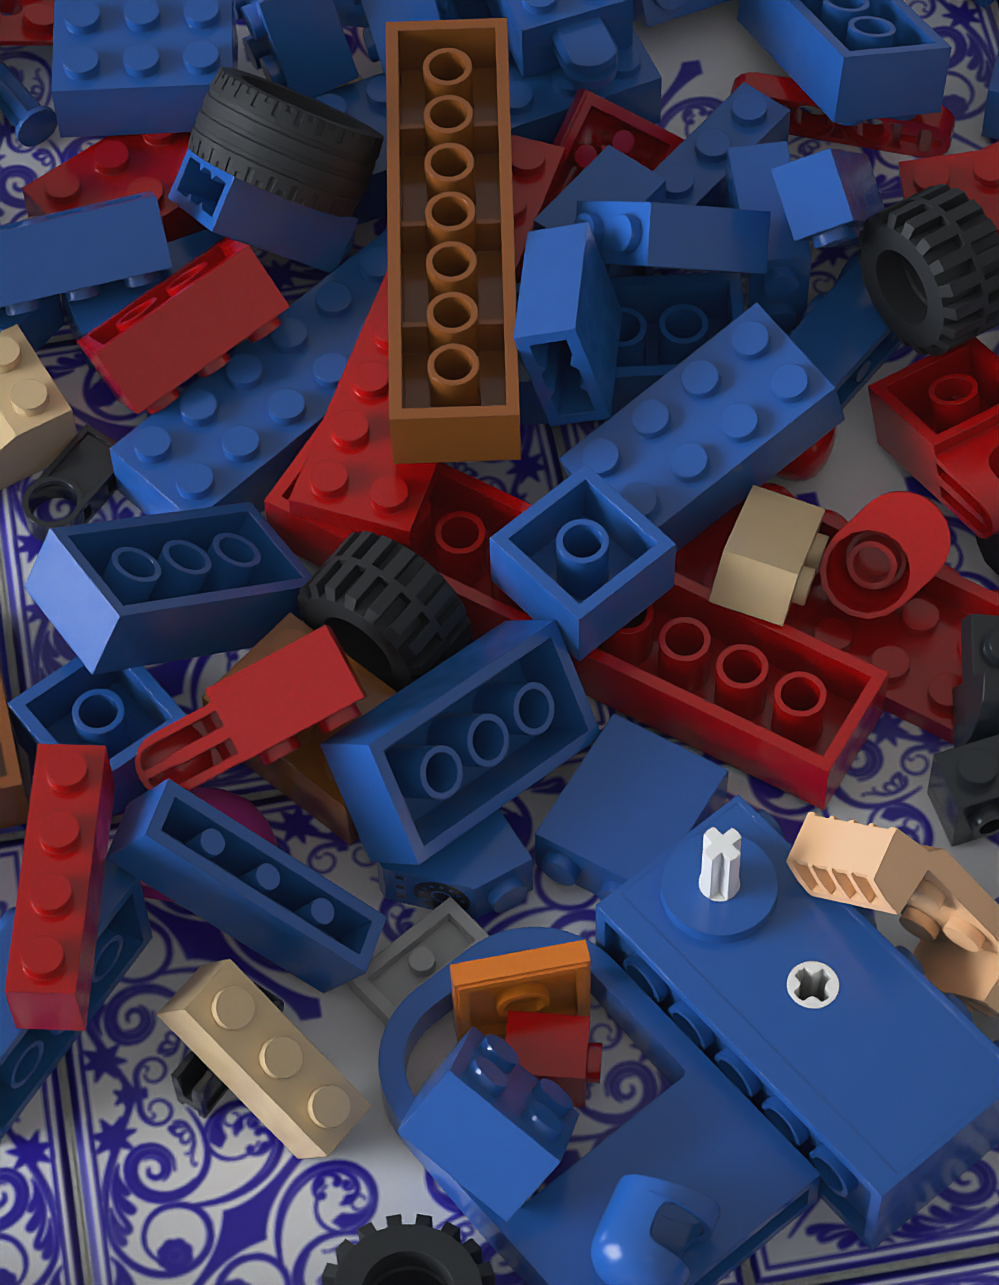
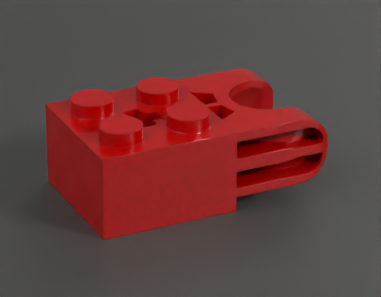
[868,337,999,539]
[135,625,368,791]

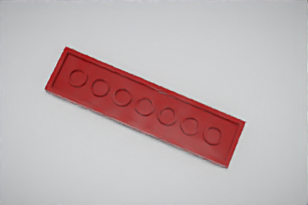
[289,135,565,546]

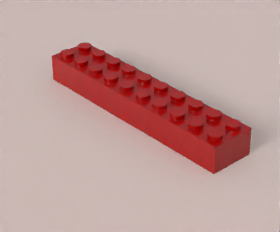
[264,420,889,810]

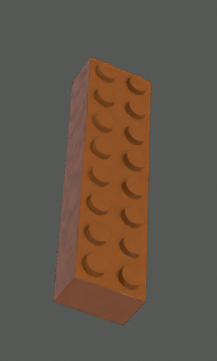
[386,18,521,464]

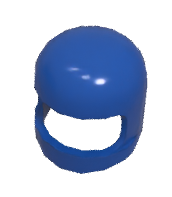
[591,1174,721,1285]

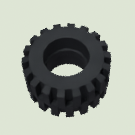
[858,184,999,357]
[297,531,472,692]
[321,1214,495,1285]

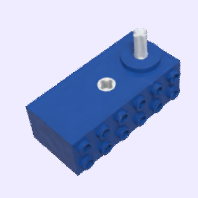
[596,794,999,1251]

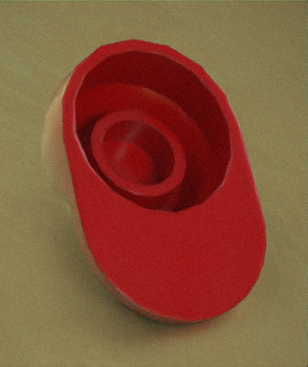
[819,491,951,619]

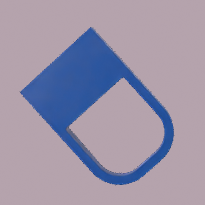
[378,927,821,1285]

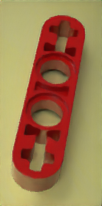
[730,72,955,158]

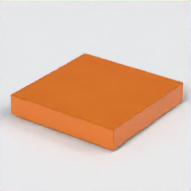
[450,939,591,1042]

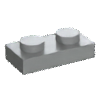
[349,896,489,1026]

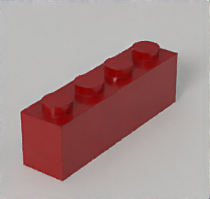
[4,744,115,1031]

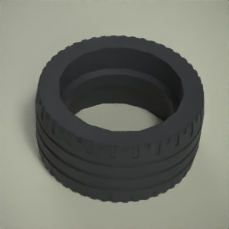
[188,66,384,218]

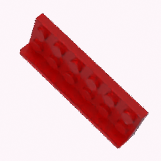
[675,483,999,744]

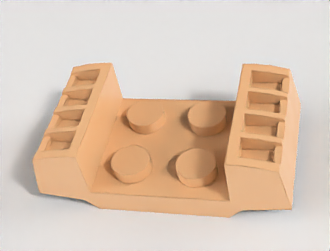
[786,812,999,1018]

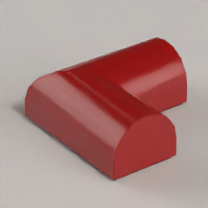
[548,89,684,205]

